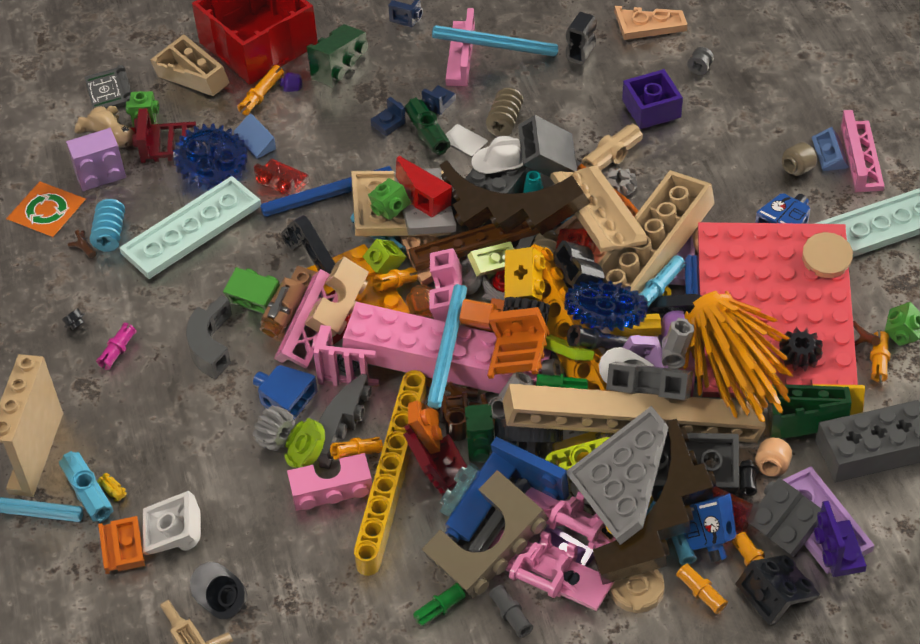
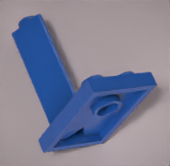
[445,436,570,543]

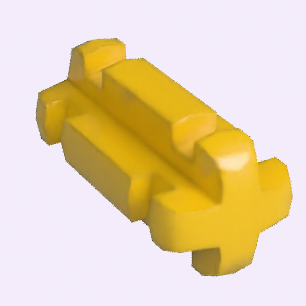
[97,473,126,502]

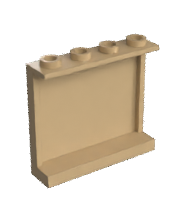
[0,354,63,497]

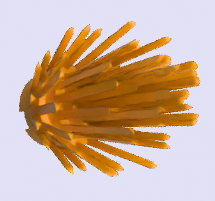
[684,291,794,422]

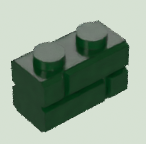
[465,404,494,463]

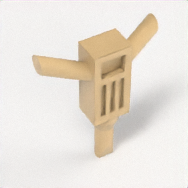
[160,600,233,644]

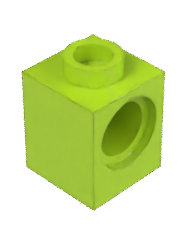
[363,239,407,274]

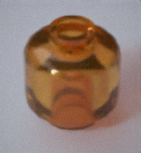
[406,284,434,319]

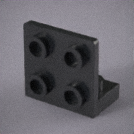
[735,555,820,625]

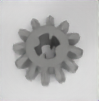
[253,405,295,451]

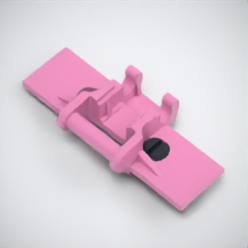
[525,488,616,549]
[488,530,614,611]

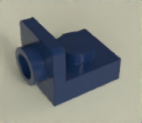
[388,0,423,28]
[422,85,456,115]
[371,97,406,136]

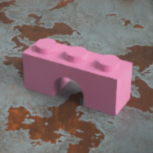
[429,248,462,322]
[287,453,372,511]

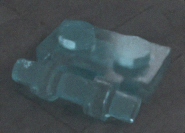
[439,463,480,517]

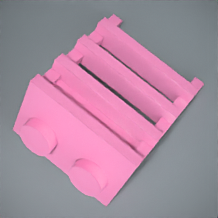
[313,325,379,386]

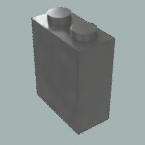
[518,115,577,177]

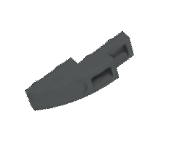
[318,374,372,469]

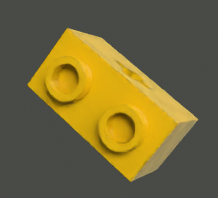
[504,247,545,302]

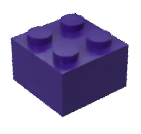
[622,69,683,129]

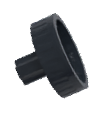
[495,417,563,457]

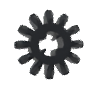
[779,327,823,371]

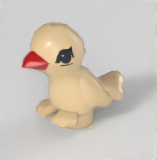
[75,106,136,148]

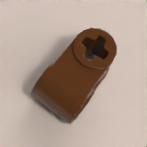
[442,392,468,441]

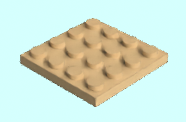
[351,171,451,237]

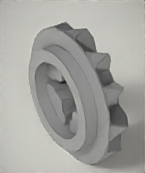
[603,167,637,196]

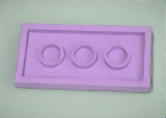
[783,466,875,574]

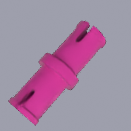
[96,323,137,370]

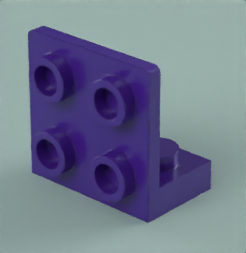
[814,501,867,577]

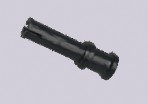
[567,325,629,350]

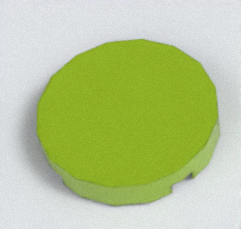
[284,418,325,469]

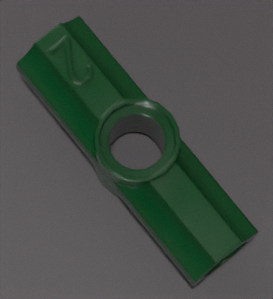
[405,97,450,156]

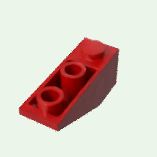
[396,156,453,217]

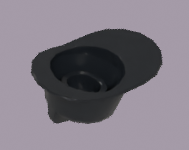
[190,562,248,619]

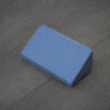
[233,114,276,159]
[812,127,849,171]

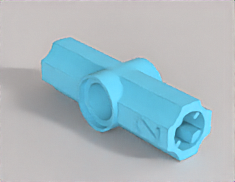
[59,451,114,523]

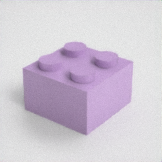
[66,128,126,192]

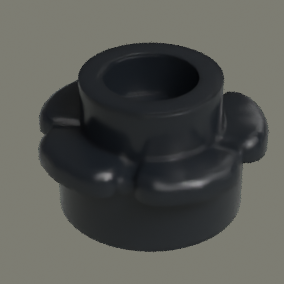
[62,308,85,330]

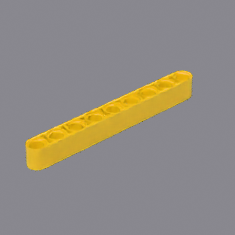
[354,370,427,576]

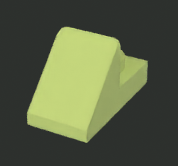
[467,241,514,279]

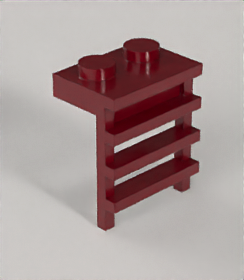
[133,108,196,163]
[403,424,473,496]

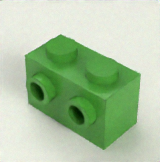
[223,267,280,314]

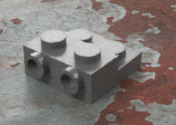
[746,477,821,557]

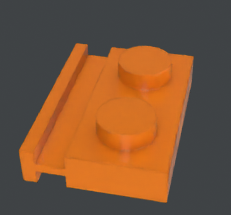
[98,516,145,574]

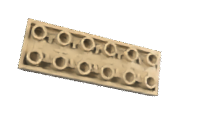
[550,166,647,252]

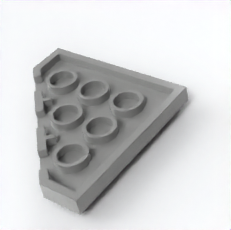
[566,406,669,545]

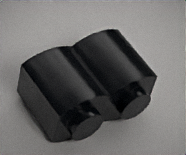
[566,12,597,65]
[553,240,604,291]

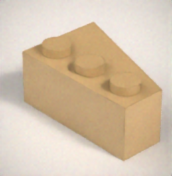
[150,34,230,96]

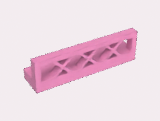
[446,8,475,86]
[841,110,884,192]
[274,269,338,368]

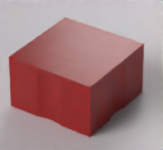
[192,0,318,85]

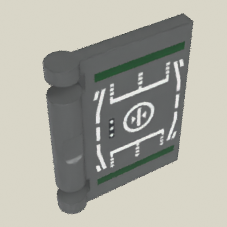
[85,65,132,109]

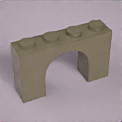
[422,470,549,599]

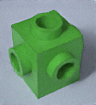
[126,91,159,127]
[368,178,411,220]
[885,302,920,346]

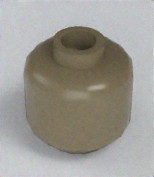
[782,142,817,176]

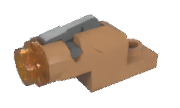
[260,265,317,338]

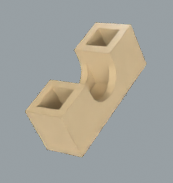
[304,257,369,337]

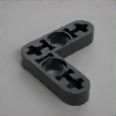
[281,215,335,274]

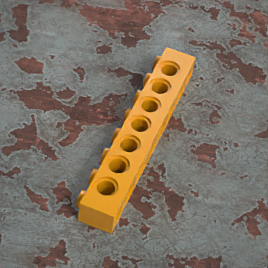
[531,244,618,392]

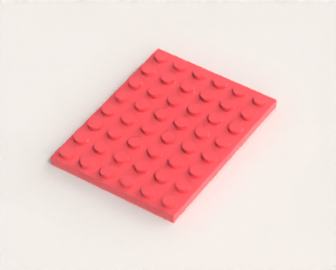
[698,222,858,398]

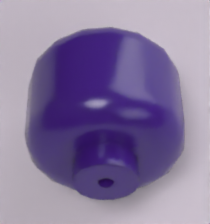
[280,72,302,92]

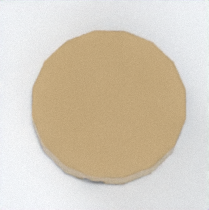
[802,232,853,278]
[609,569,665,613]

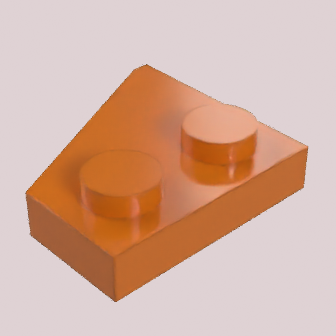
[408,400,442,454]

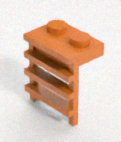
[487,307,550,379]

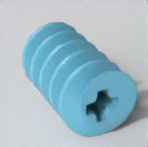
[89,199,125,252]

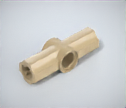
[582,123,643,171]

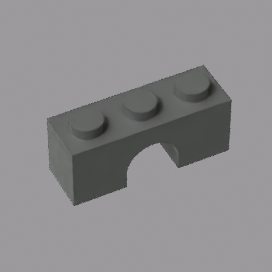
[606,362,693,400]

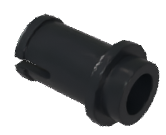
[739,460,759,496]

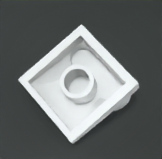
[143,491,201,555]

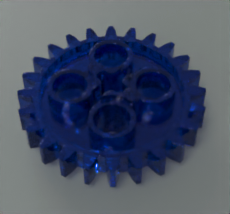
[173,123,248,190]
[564,280,648,331]

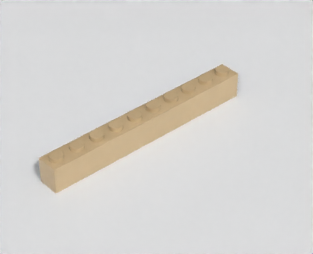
[503,384,766,443]

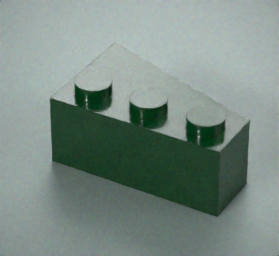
[307,24,368,87]
[767,384,852,439]

